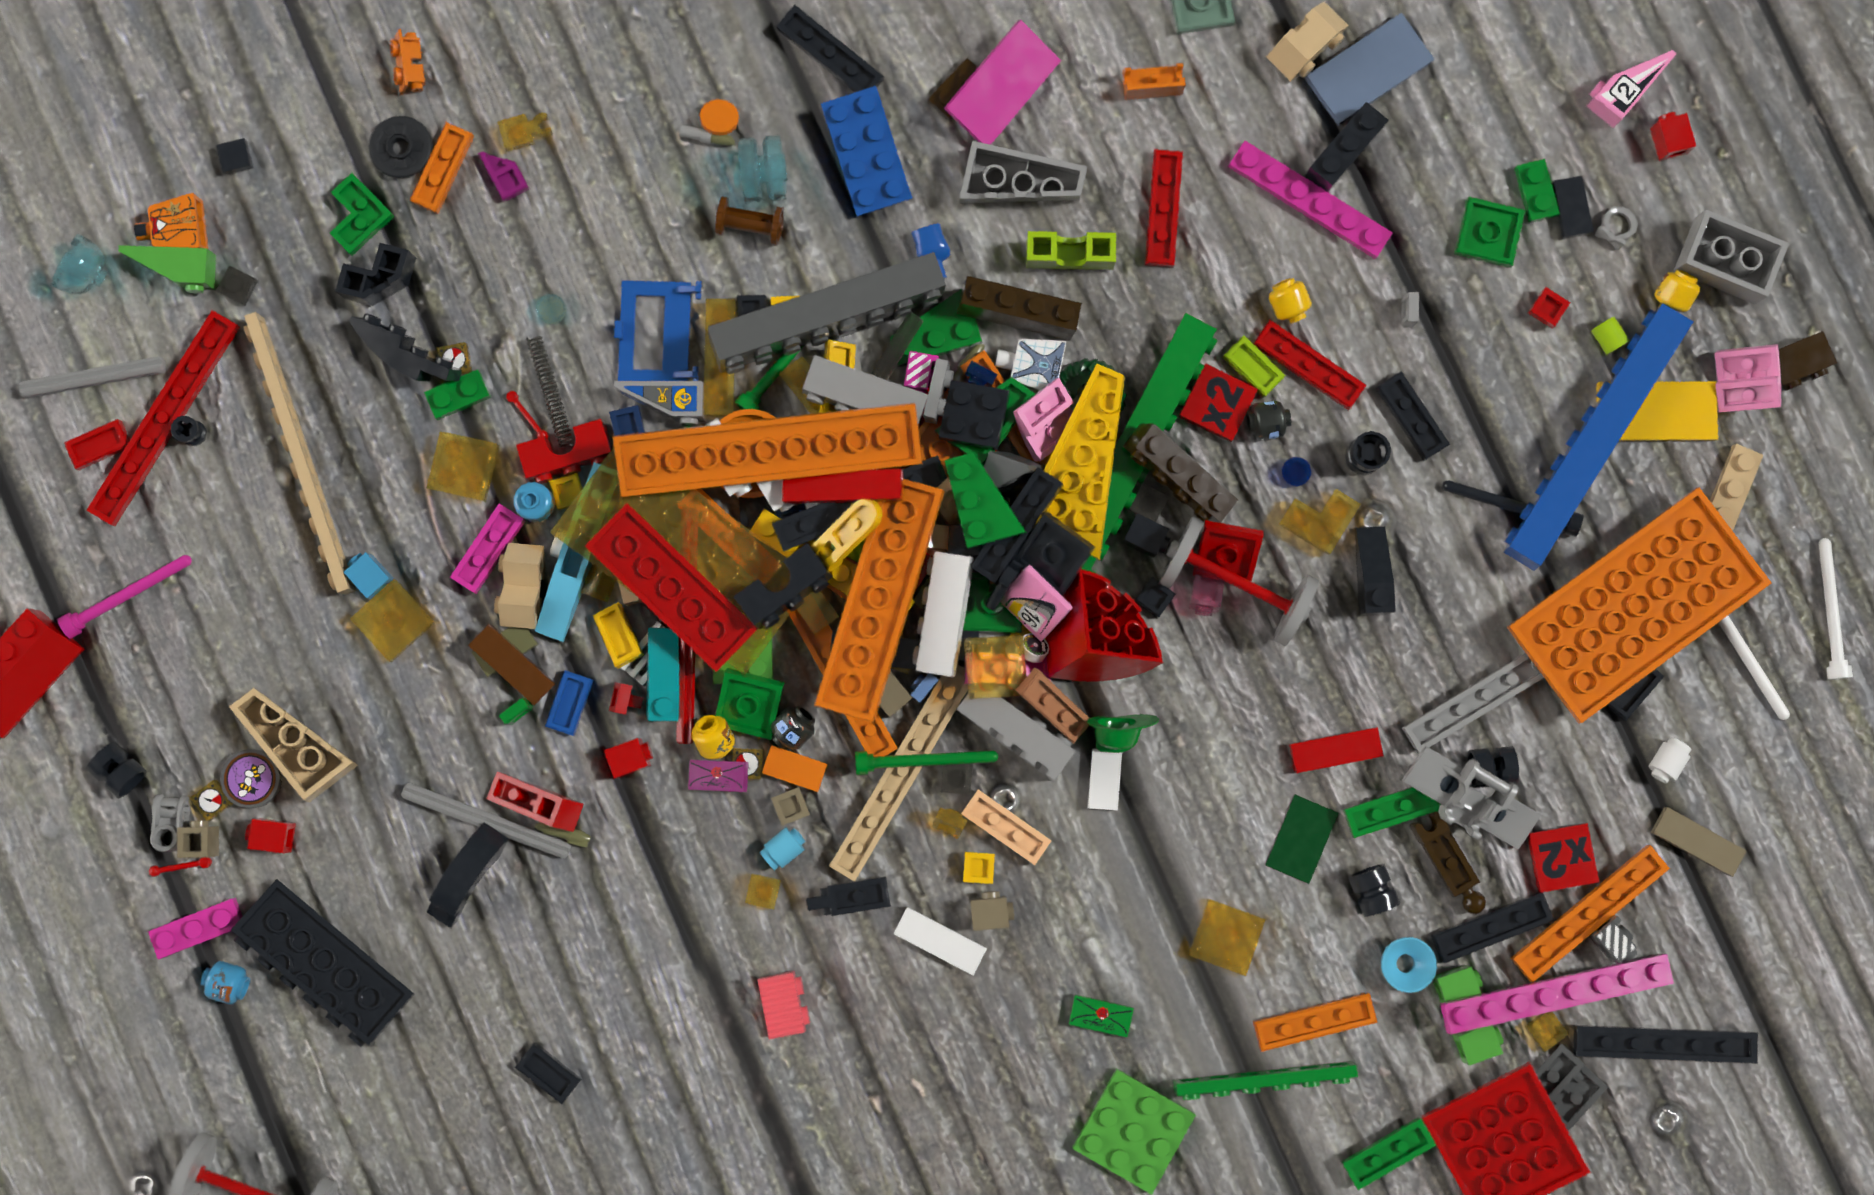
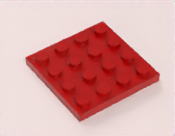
[1421,1061,1591,1195]

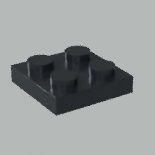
[938,380,1010,451]
[1014,512,1096,596]

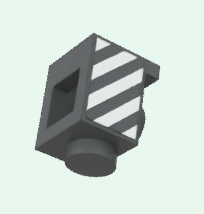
[1589,916,1637,964]

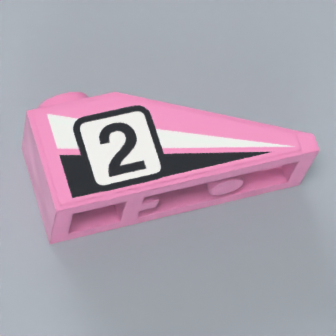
[1586,50,1676,128]

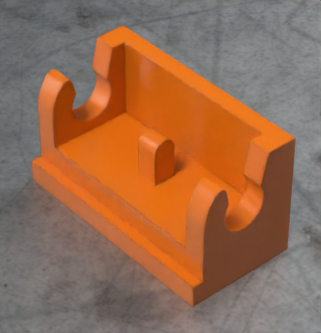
[1122,63,1186,100]

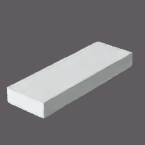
[894,907,987,975]

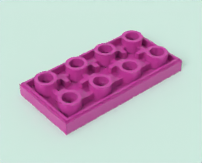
[944,20,1061,145]

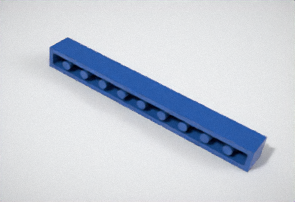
[1504,303,1694,571]

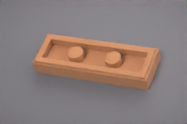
[1016,668,1089,744]

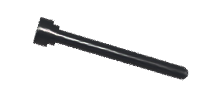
[1442,480,1584,537]

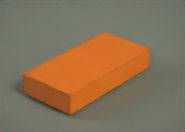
[762,745,828,792]

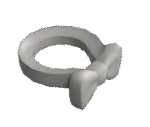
[1595,206,1638,250]

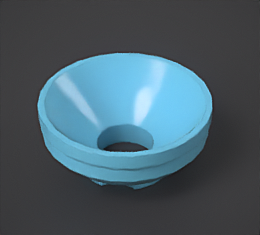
[1381,937,1437,993]

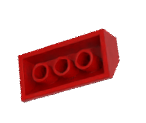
[0,608,84,739]

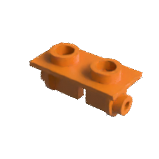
[390,29,425,95]

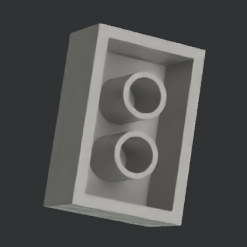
[1674,210,1789,304]

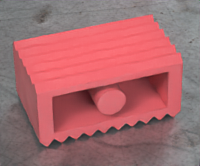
[758,970,810,1040]

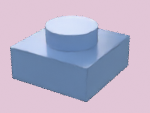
[910,673,939,703]

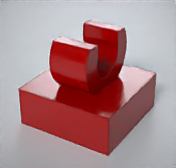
[609,682,644,715]

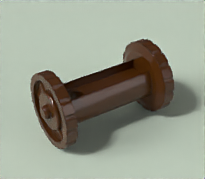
[715,196,784,246]

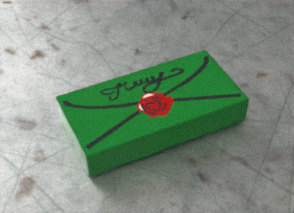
[1068,994,1134,1038]

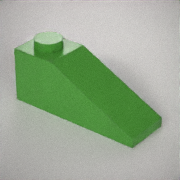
[118,245,216,294]

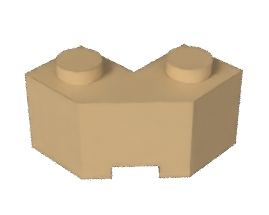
[1266,2,1349,81]
[494,543,545,629]

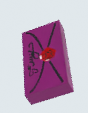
[688,760,749,792]

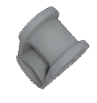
[150,794,191,852]

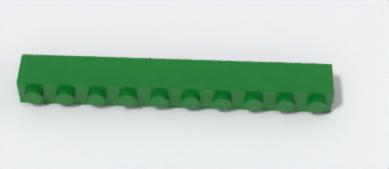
[1082,313,1218,573]

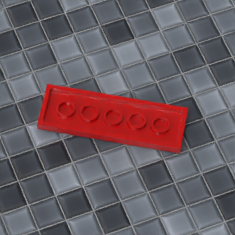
[585,503,758,672]

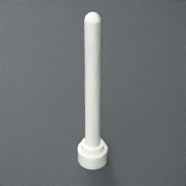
[1818,538,1853,680]
[1718,616,1790,720]

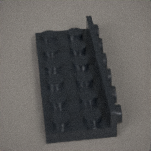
[231,879,415,1048]

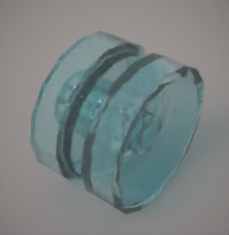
[738,135,788,203]

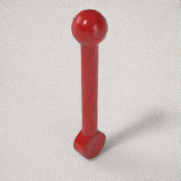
[506,391,548,438]
[148,857,212,877]

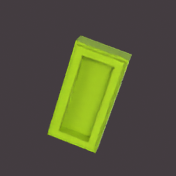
[1222,335,1286,398]

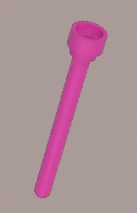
[57,555,192,639]

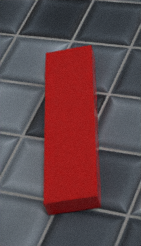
[1145,149,1183,268]
[1253,320,1367,411]
[782,469,903,504]

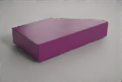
[478,151,530,203]

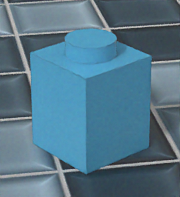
[343,552,396,601]

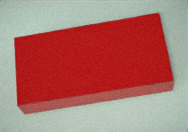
[64,419,130,471]

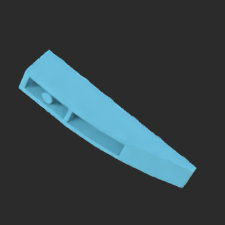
[535,462,621,642]

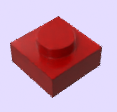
[1528,287,1571,329]

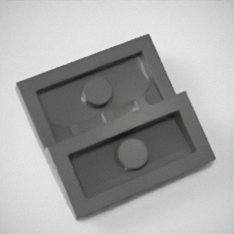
[1536,1044,1608,1131]

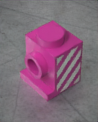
[904,351,939,394]

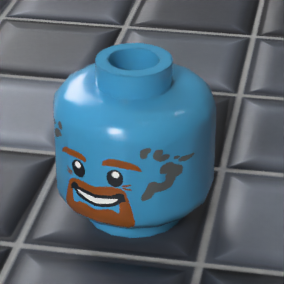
[513,482,555,522]
[201,961,250,1004]

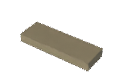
[1650,807,1746,877]

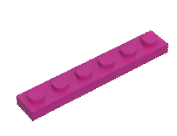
[1228,140,1392,259]

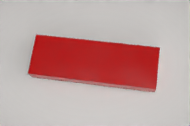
[1289,727,1384,773]

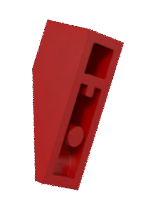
[486,771,584,832]

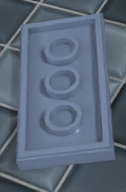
[1305,13,1435,125]

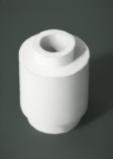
[1649,737,1692,784]

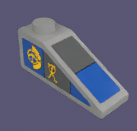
[614,381,706,426]

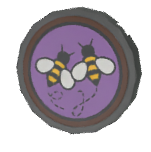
[220,749,282,809]

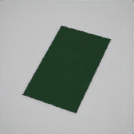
[1266,794,1339,884]

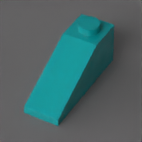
[646,628,679,721]

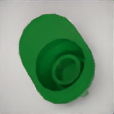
[1087,714,1159,753]

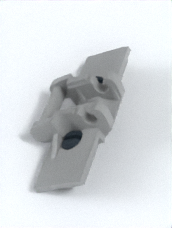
[1402,745,1541,849]

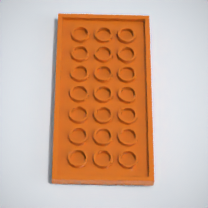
[1507,487,1772,723]

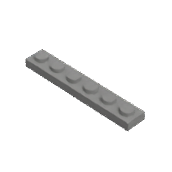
[1402,653,1544,753]

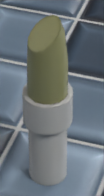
[679,125,735,146]

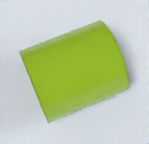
[1591,316,1630,355]

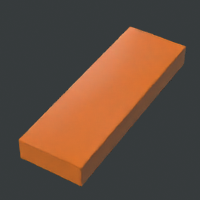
[410,122,475,214]

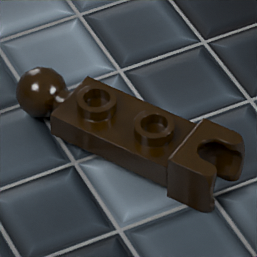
[1410,811,1486,914]

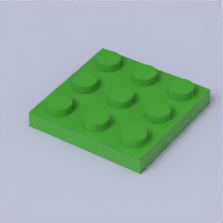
[1072,1068,1196,1195]

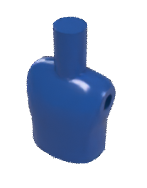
[911,223,951,279]

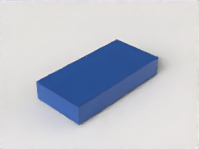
[545,670,594,736]

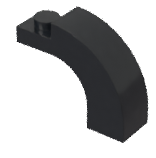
[426,822,509,928]

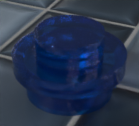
[1281,457,1312,487]

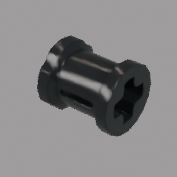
[171,416,207,446]

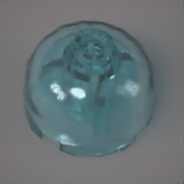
[51,234,108,295]

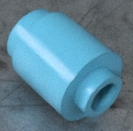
[760,827,806,870]

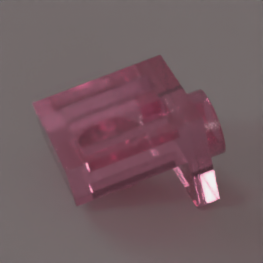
[1188,568,1224,616]

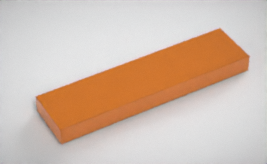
[1253,992,1378,1052]

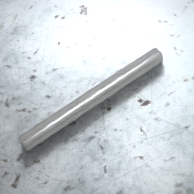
[401,783,571,859]

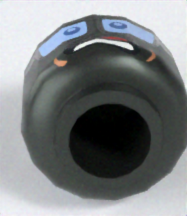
[1246,400,1291,441]
[771,705,815,750]

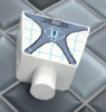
[995,339,1066,394]

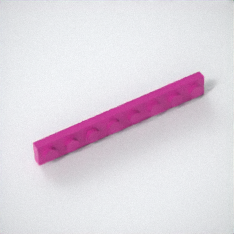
[1440,954,1674,1034]

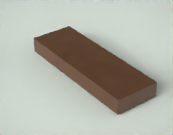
[468,623,555,706]

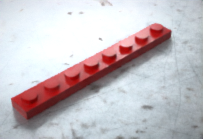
[86,310,240,526]

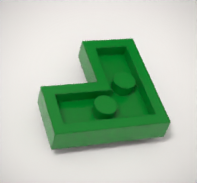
[330,173,395,256]

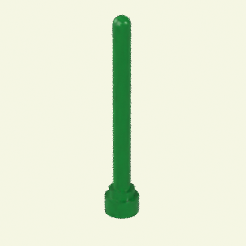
[734,345,805,410]
[855,751,999,776]

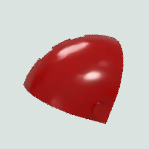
[1046,569,1163,682]

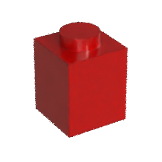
[1650,112,1697,161]
[604,738,653,779]
[245,818,296,853]

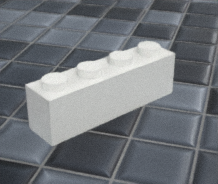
[913,551,975,677]

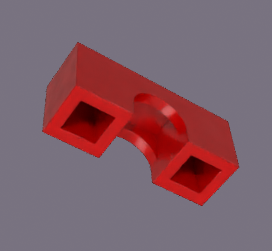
[516,418,615,484]

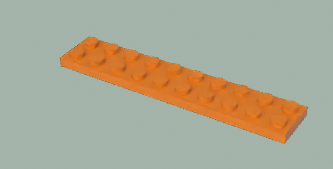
[613,402,922,497]

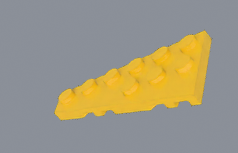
[1044,364,1125,560]

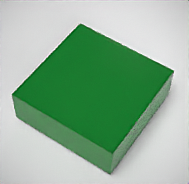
[499,697,534,725]

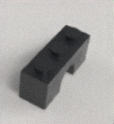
[1304,102,1389,192]
[734,543,833,630]

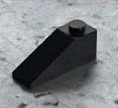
[1355,527,1396,616]

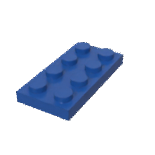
[821,86,912,217]

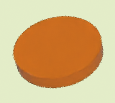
[700,99,739,135]

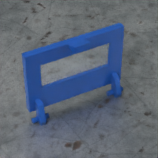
[614,280,702,381]

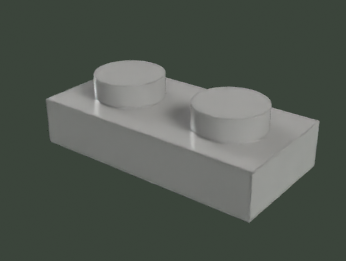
[923,358,954,424]

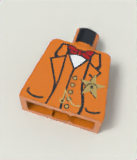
[134,193,208,249]

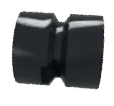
[1345,431,1391,475]
[86,742,146,798]
[1467,746,1519,788]
[1348,864,1400,917]

